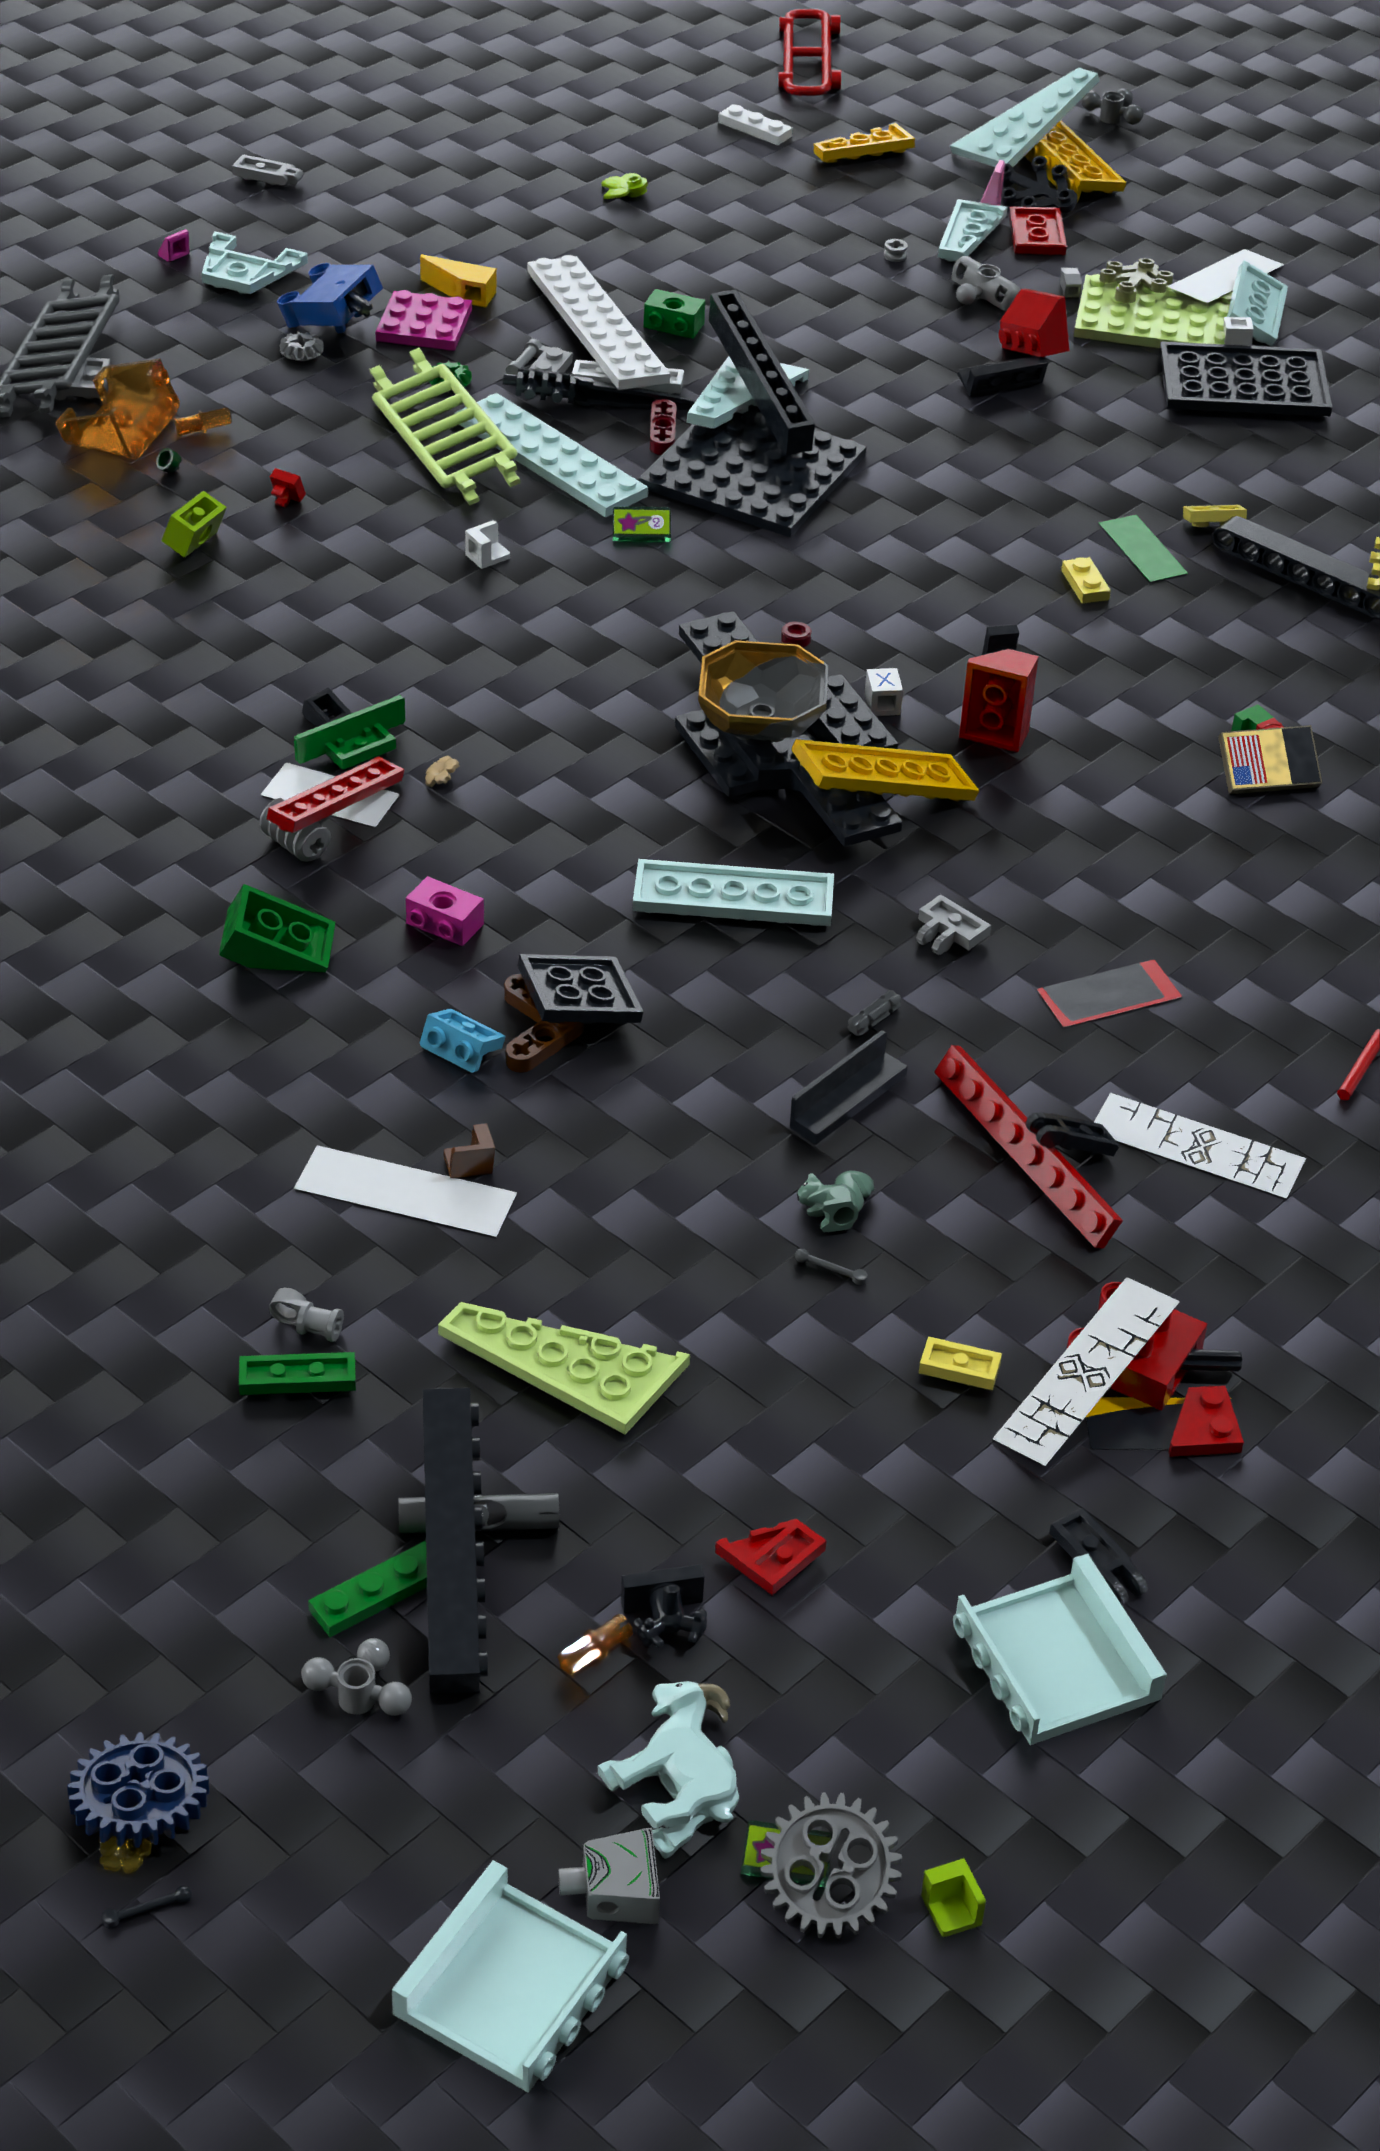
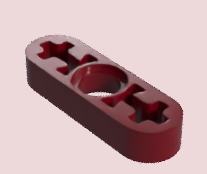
[649,399,677,455]

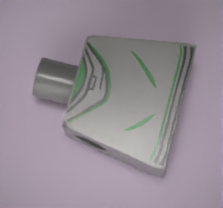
[558,1828,660,1924]

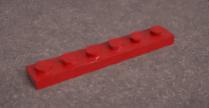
[266,756,405,833]

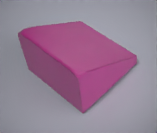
[158,229,190,262]

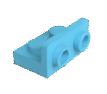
[420,1008,506,1073]

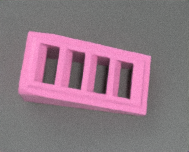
[980,160,1005,206]

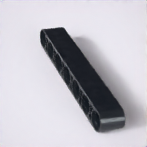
[1213,516,1380,618]

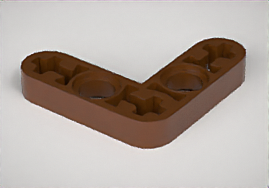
[504,974,584,1073]

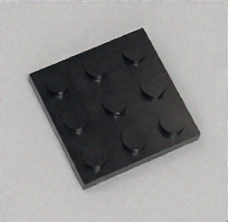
[517,954,644,1025]

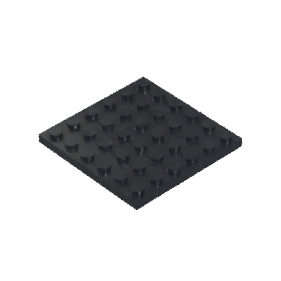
[639,408,867,538]

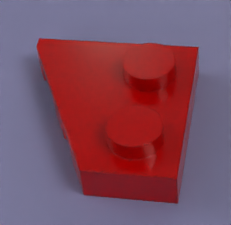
[715,1519,826,1595]

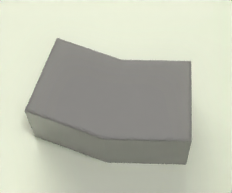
[1060,268,1082,297]

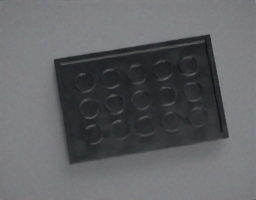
[1159,341,1332,418]

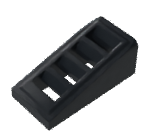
[302,687,352,727]

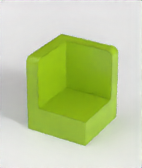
[921,1858,986,1937]

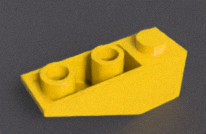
[420,254,496,307]

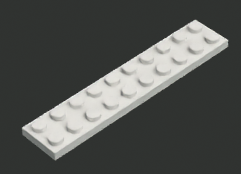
[527,255,670,390]

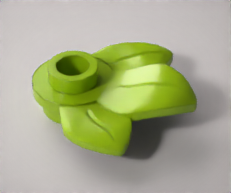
[601,173,648,199]

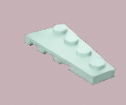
[938,199,1008,262]

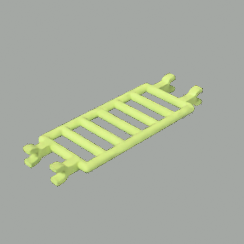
[370,348,521,506]

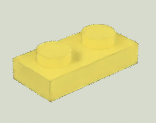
[1183,505,1247,527]
[1061,557,1111,604]
[919,1336,1002,1390]

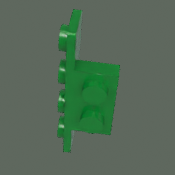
[294,695,406,770]

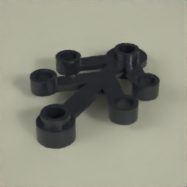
[1002,156,1078,213]

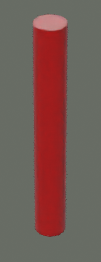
[1337,1029,1380,1100]

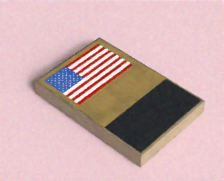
[1218,725,1322,794]

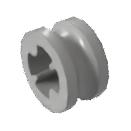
[884,239,908,262]

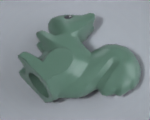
[797,1170,874,1232]

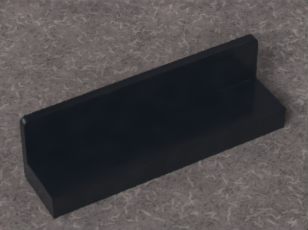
[789,1030,908,1144]

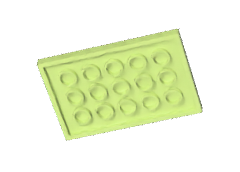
[1074,274,1233,348]

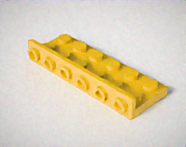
[1025,120,1126,202]

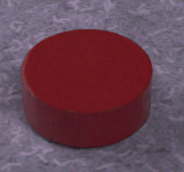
[781,622,812,648]

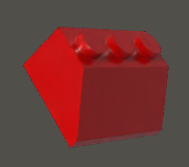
[999,288,1070,357]
[959,649,1039,752]

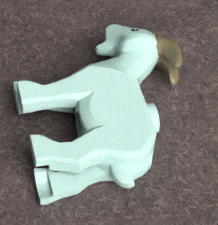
[598,1681,739,1859]

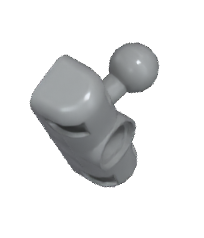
[952,256,1021,311]

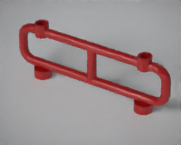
[778,9,841,96]

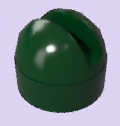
[156,448,182,473]

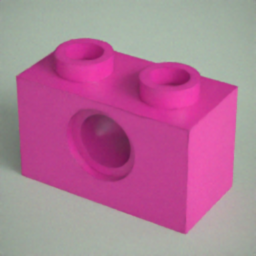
[406,876,484,946]

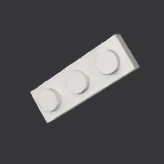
[718,105,793,145]

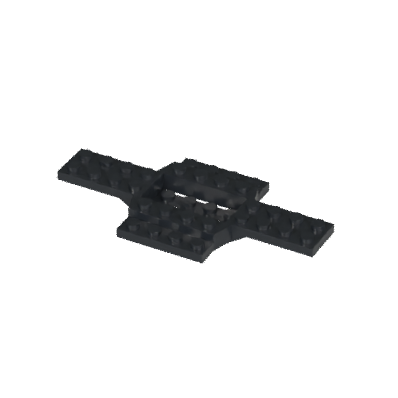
[675,611,902,847]

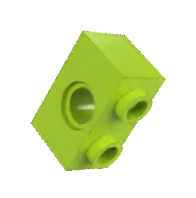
[161,491,227,557]

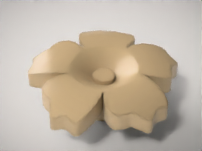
[425,756,459,787]

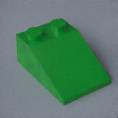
[219,884,336,972]

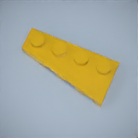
[814,123,915,163]

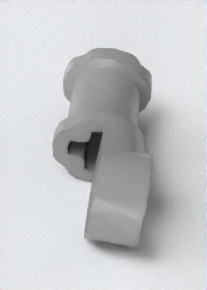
[269,1287,344,1342]

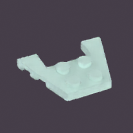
[202,231,308,294]

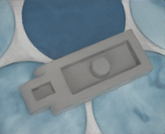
[232,154,304,185]

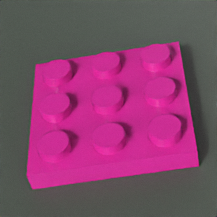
[375,290,472,351]

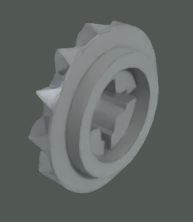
[280,332,323,361]

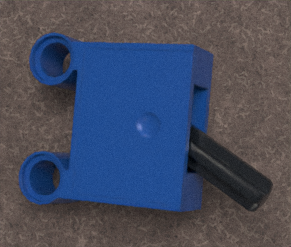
[277,263,383,333]

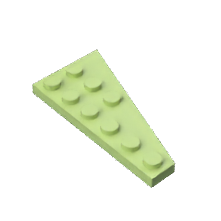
[438,1302,690,1434]

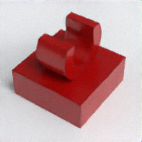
[270,468,306,507]

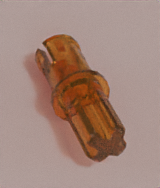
[174,408,232,437]
[557,1613,633,1674]

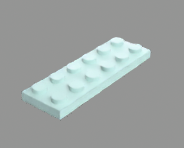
[633,859,834,926]

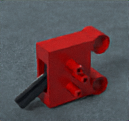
[1067,1282,1242,1411]

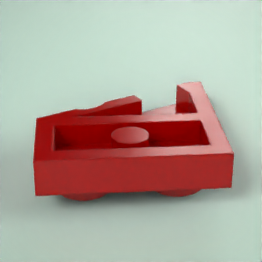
[1168,1385,1244,1457]

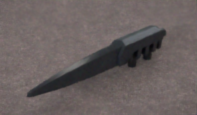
[503,367,696,410]

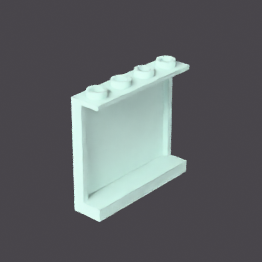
[953,1553,1167,1745]
[392,1860,629,2093]

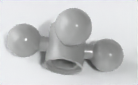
[301,1638,412,1716]

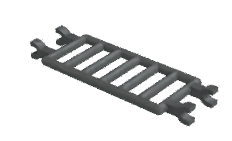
[0,274,120,418]

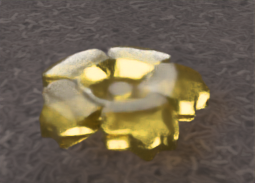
[99,1836,152,1873]

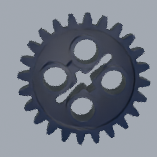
[67,1732,210,1848]

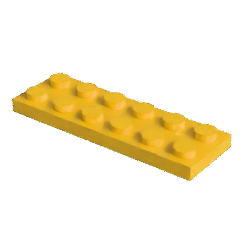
[791,739,980,801]

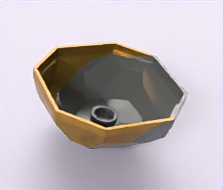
[698,640,828,742]

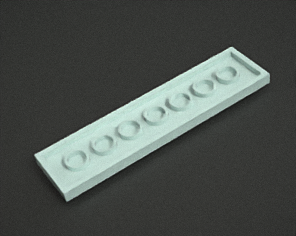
[455,393,648,517]

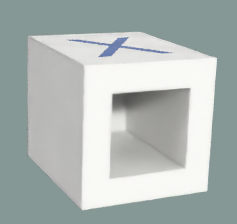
[865,668,903,716]

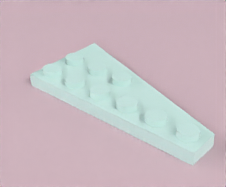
[950,68,1099,167]
[687,356,809,429]

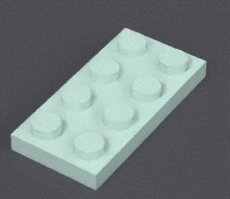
[1227,260,1288,346]

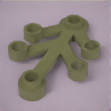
[1099,258,1173,303]

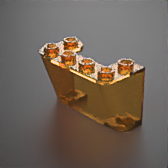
[55,358,180,459]

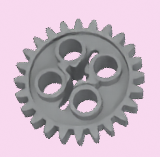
[760,1792,902,1939]

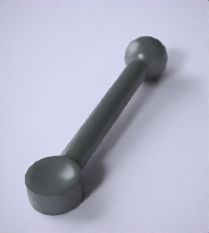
[795,1249,868,1285]

